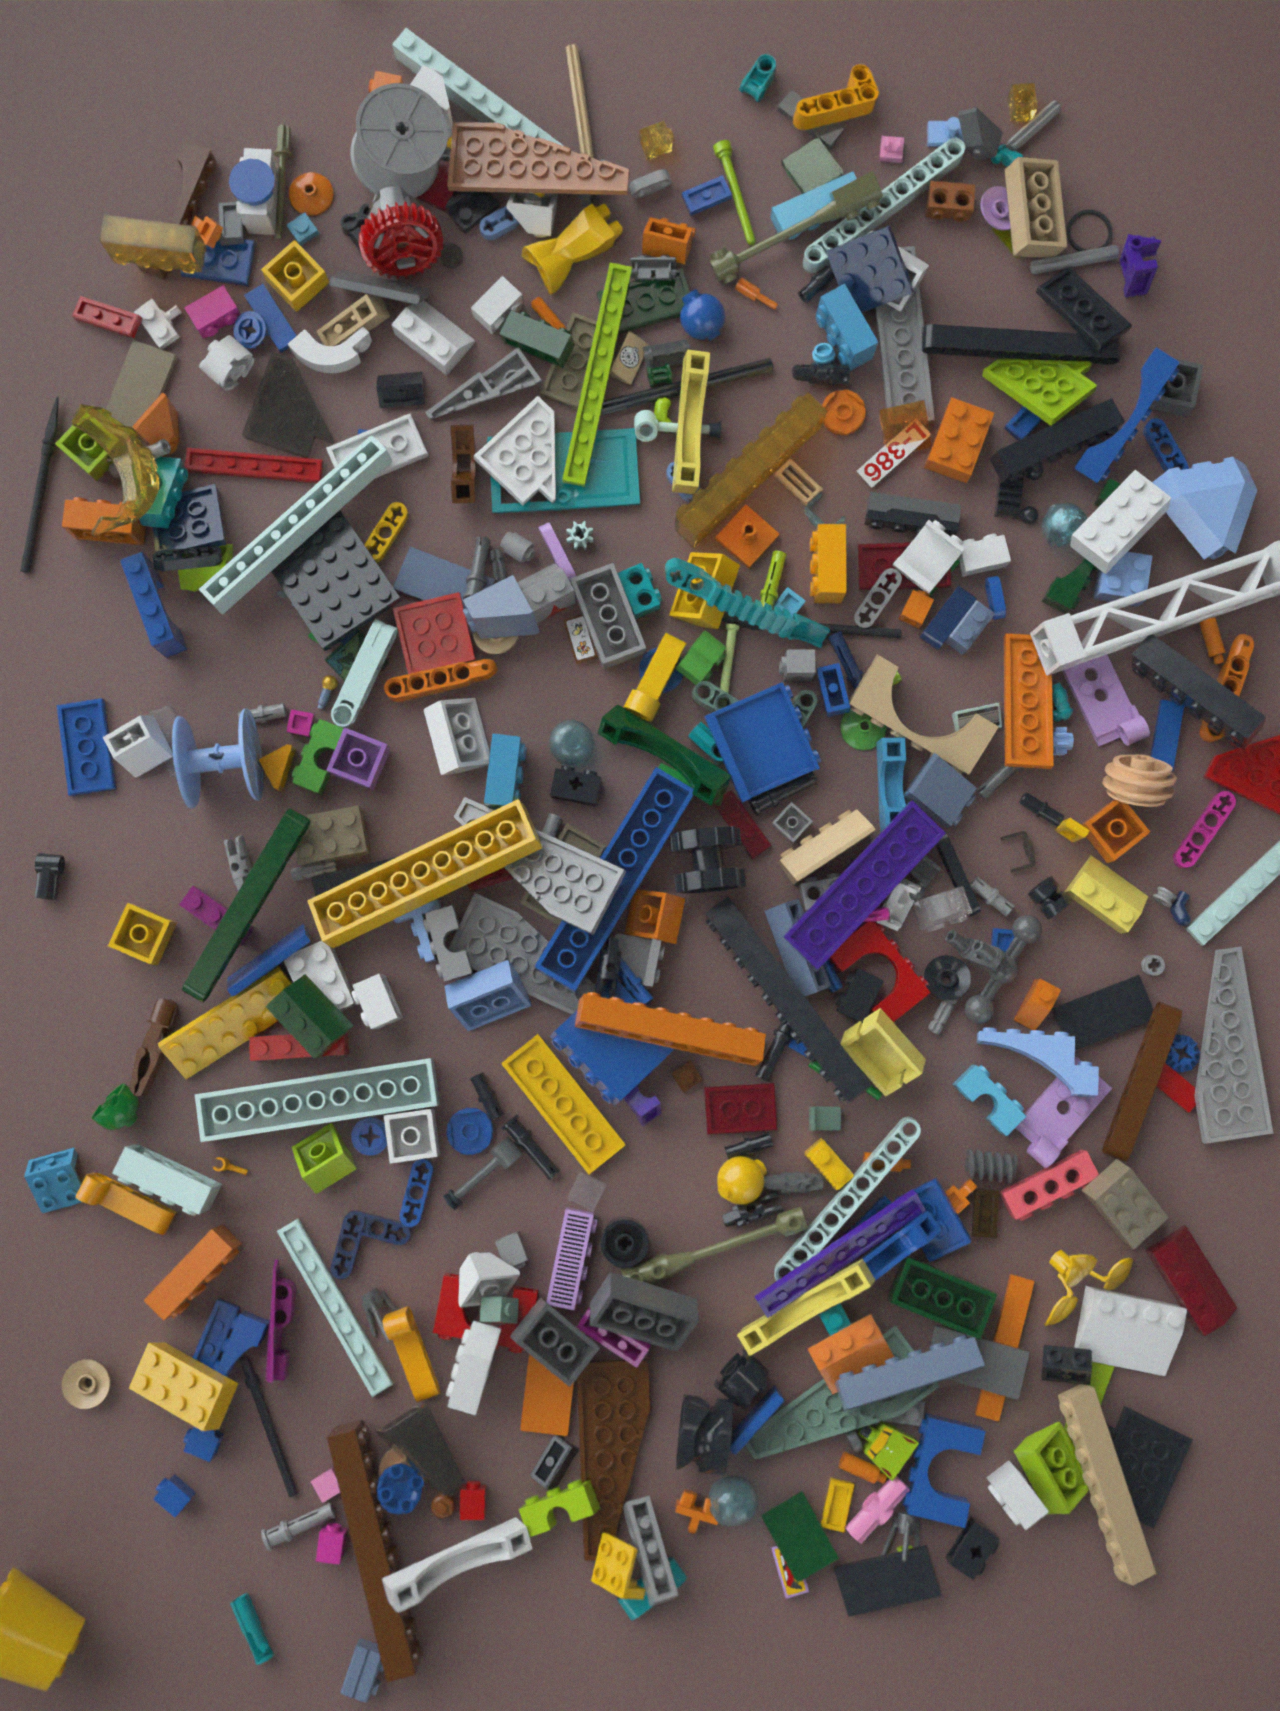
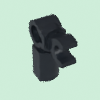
[341,204,369,252]

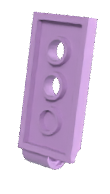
[1062,655,1150,747]
[1015,1057,1112,1168]

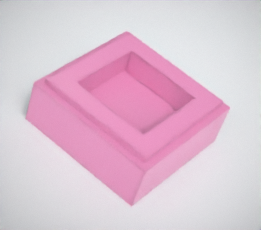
[311,1467,340,1503]

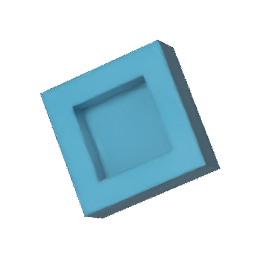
[287,213,319,246]
[773,587,806,619]

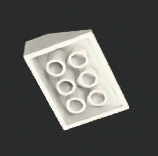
[1074,1286,1187,1376]

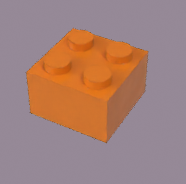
[1081,799,1150,863]

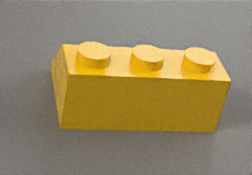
[669,552,740,629]

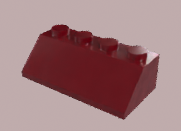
[1145,1225,1237,1337]

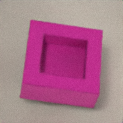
[286,709,315,737]

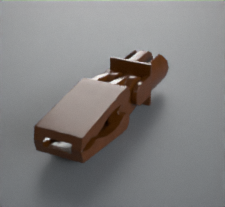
[129,999,178,1096]

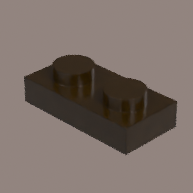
[971,1188,999,1239]

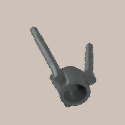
[361,1288,399,1343]
[881,1511,920,1562]

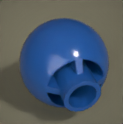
[680,289,725,341]

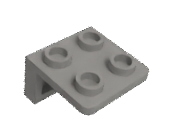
[608,934,665,987]

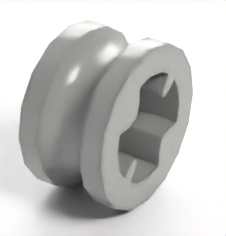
[1152,886,1177,907]
[1141,955,1165,976]

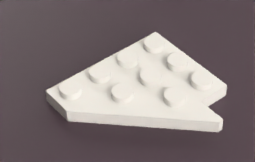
[474,396,556,505]

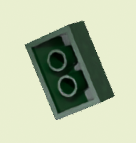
[265,974,354,1059]

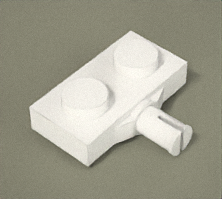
[134,299,182,350]

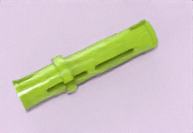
[760,551,787,609]

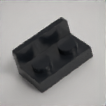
[446,191,499,234]
[1041,1345,1092,1385]

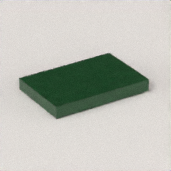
[761,1491,839,1583]

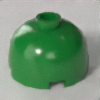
[91,1083,139,1131]

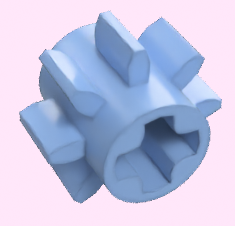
[1053,727,1074,755]

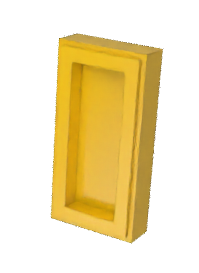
[1055,818,1090,842]
[820,1477,855,1533]

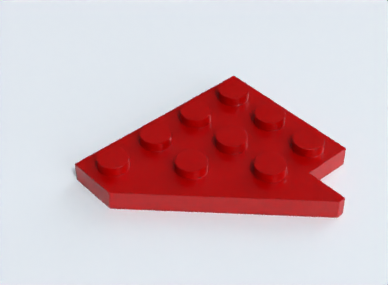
[1203,735,1280,815]

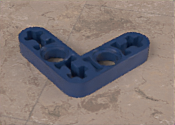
[330,1210,412,1279]

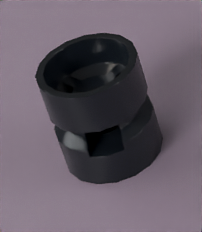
[1028,875,1072,919]

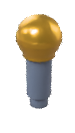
[317,675,338,710]

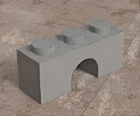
[423,905,474,982]

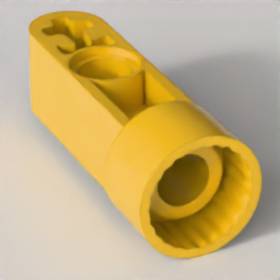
[623,633,687,722]

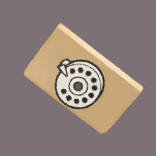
[610,332,650,386]

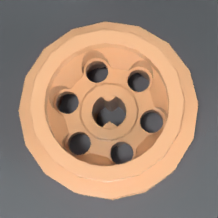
[1102,755,1177,807]

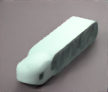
[331,619,398,728]

